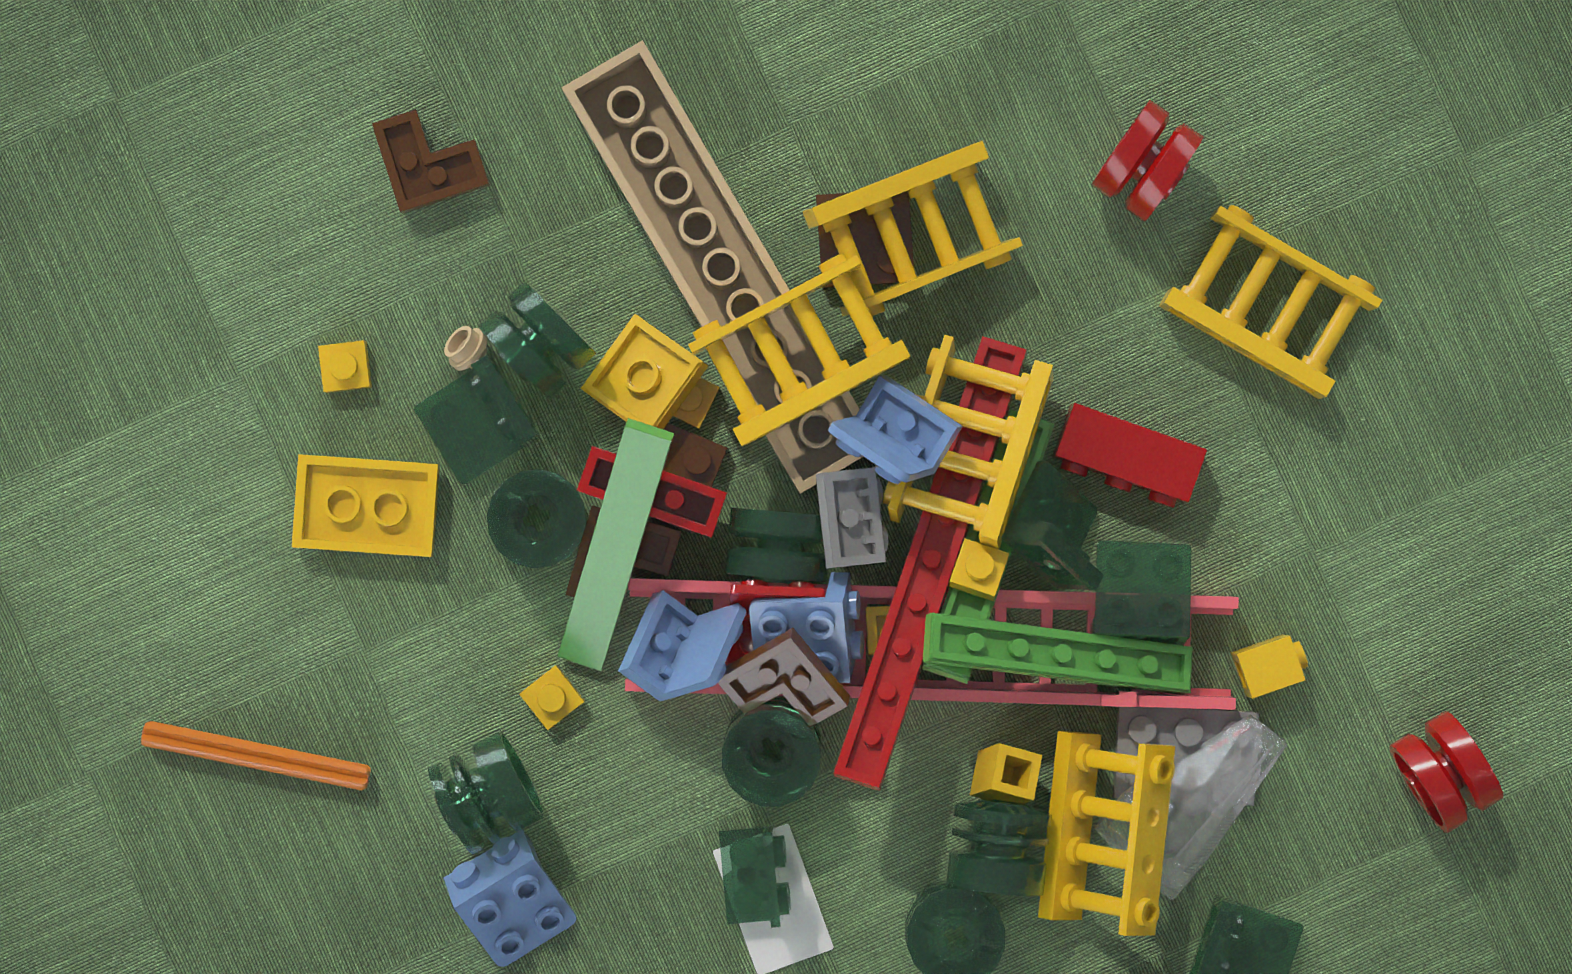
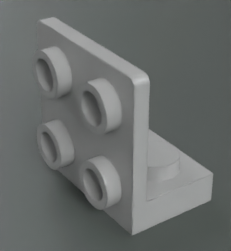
[816,467,888,569]

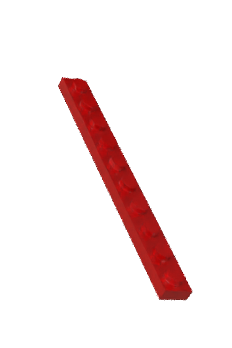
[833,336,1027,791]

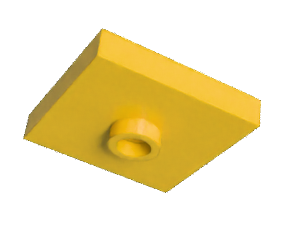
[580,314,708,429]

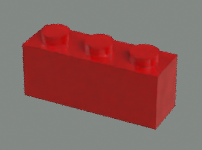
[1052,403,1207,508]
[576,446,728,538]

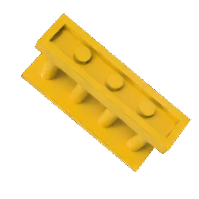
[802,140,1023,316]
[1159,205,1382,399]
[688,253,911,447]
[883,335,1053,549]
[1038,731,1175,936]

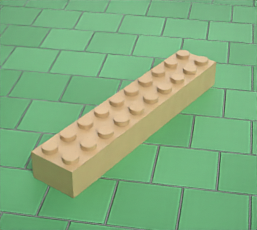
[562,40,864,494]

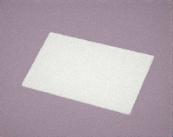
[713,824,834,974]

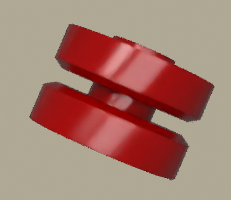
[1091,100,1204,222]
[1389,711,1504,833]

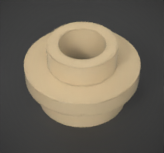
[444,326,488,371]

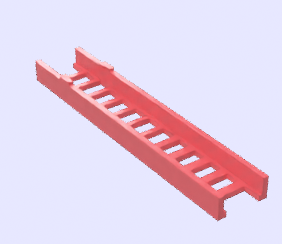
[625,578,1239,710]

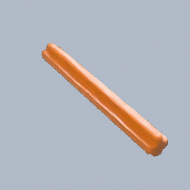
[141,721,371,790]

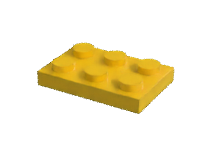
[292,454,440,557]

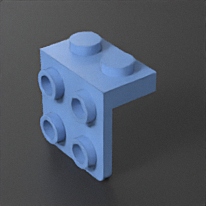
[828,375,963,484]
[749,572,864,683]
[618,590,746,702]
[444,829,576,967]

